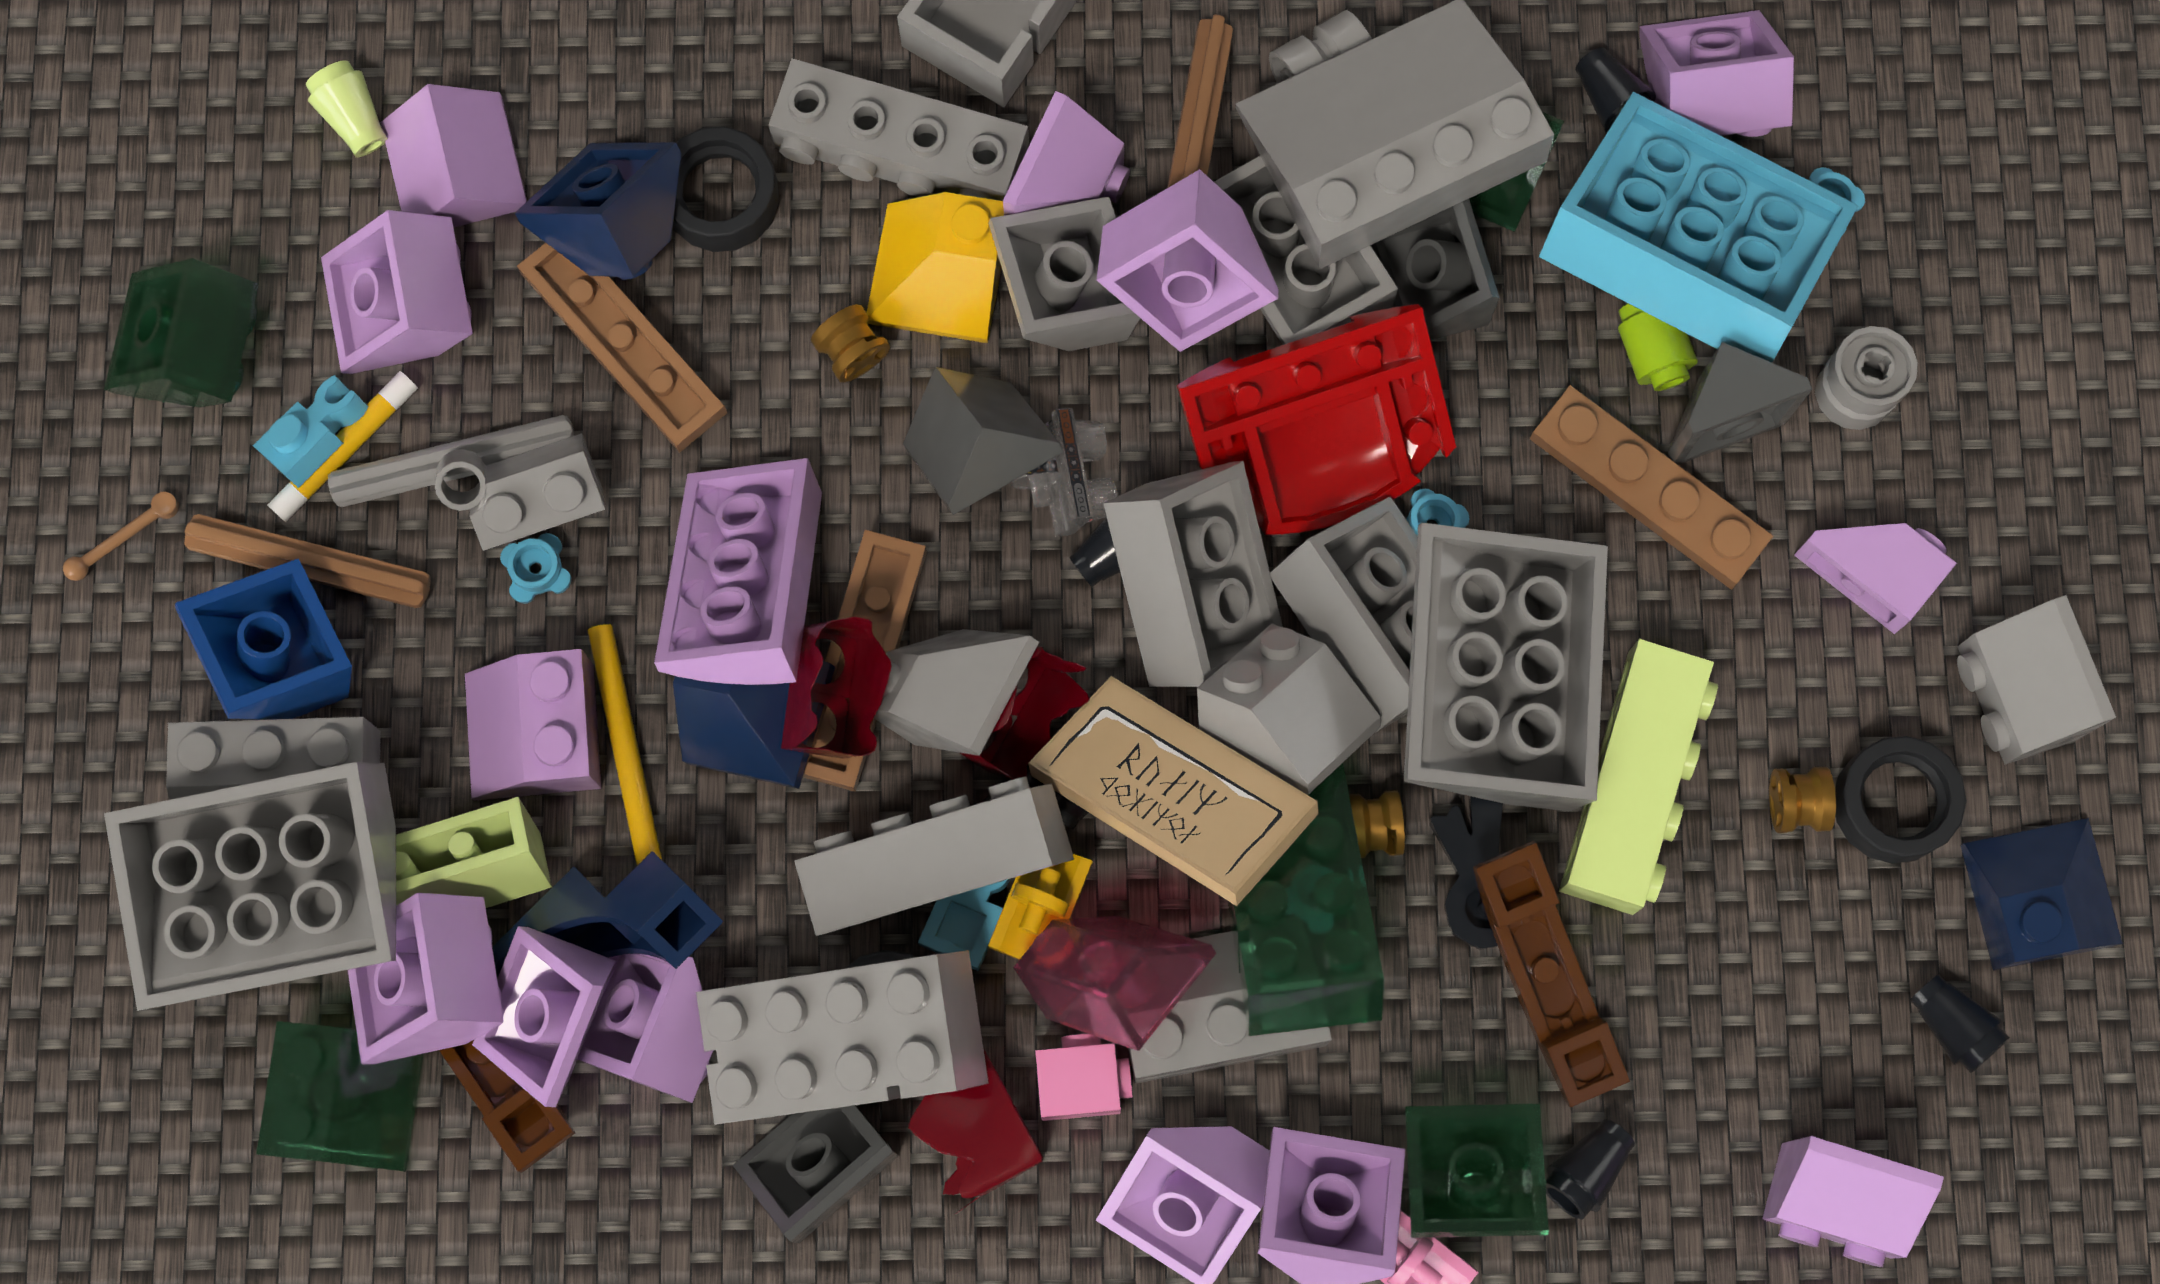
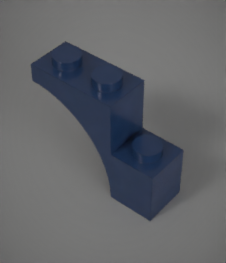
[492,851,724,978]

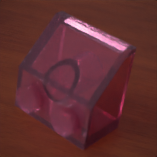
[1013,916,1216,1051]

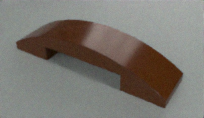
[1473,841,1630,1107]
[439,1040,575,1173]

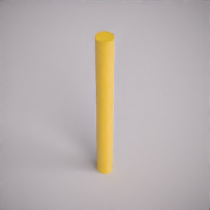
[587,624,662,866]

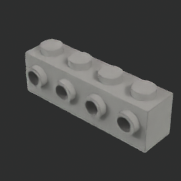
[768,58,1029,201]
[794,777,1074,936]

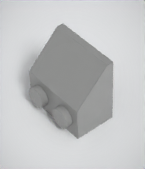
[988,197,1140,351]
[1957,595,2116,765]
[1197,624,1381,795]

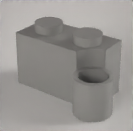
[435,433,605,551]

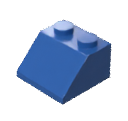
[175,558,352,720]

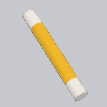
[267,371,418,522]

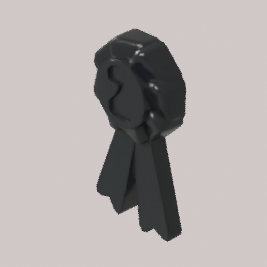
[1429,796,1503,950]

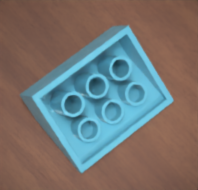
[1539,92,1859,363]

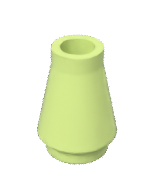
[306,60,387,157]

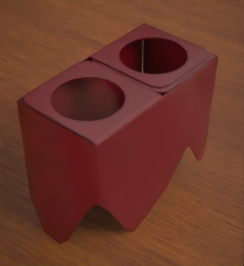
[781,616,892,759]
[960,646,1090,780]
[908,1048,1043,1214]

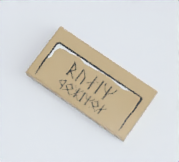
[1028,676,1319,906]

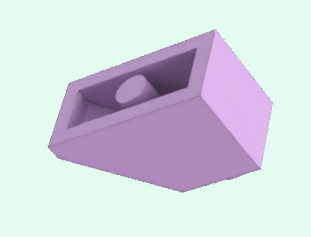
[1794,523,1957,634]

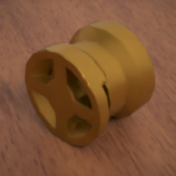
[811,304,890,383]
[1769,767,1836,833]
[1345,791,1405,859]

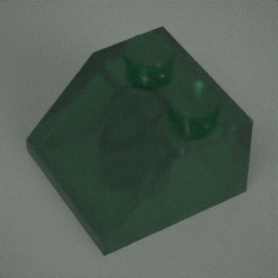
[104,258,259,408]
[256,1021,423,1172]
[1405,1104,1549,1238]

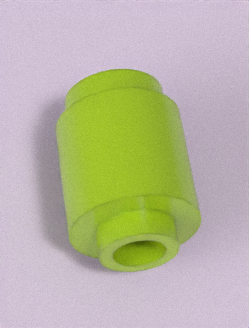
[1618,303,1698,391]

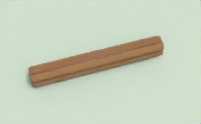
[1167,14,1233,188]
[184,514,431,608]

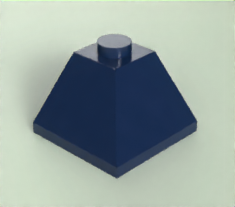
[515,142,681,280]
[673,661,835,789]
[1960,818,2123,971]

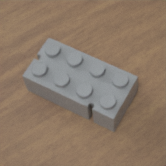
[897,0,1077,108]
[696,950,989,1125]

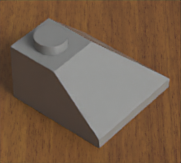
[874,629,1039,756]

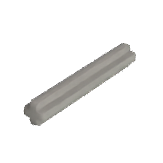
[328,415,575,507]

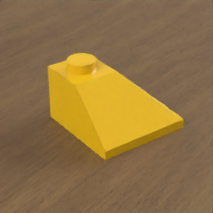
[867,192,1004,343]

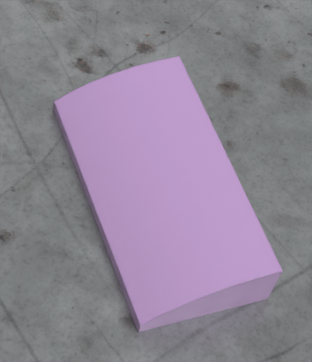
[654,458,822,685]

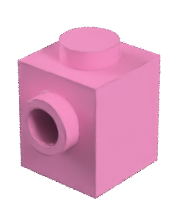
[1035,1033,1132,1121]

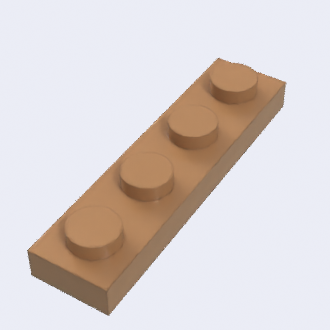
[517,243,727,453]
[1530,385,1773,590]
[803,530,927,792]

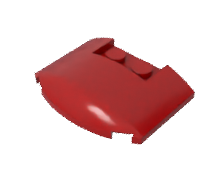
[1176,304,1456,535]

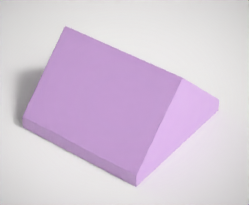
[381,84,527,228]
[472,926,616,1107]
[1258,1127,1405,1284]

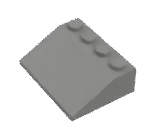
[1236,0,1554,269]
[1404,523,1608,811]
[104,762,396,1011]

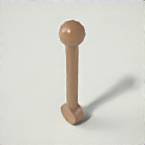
[63,492,179,581]

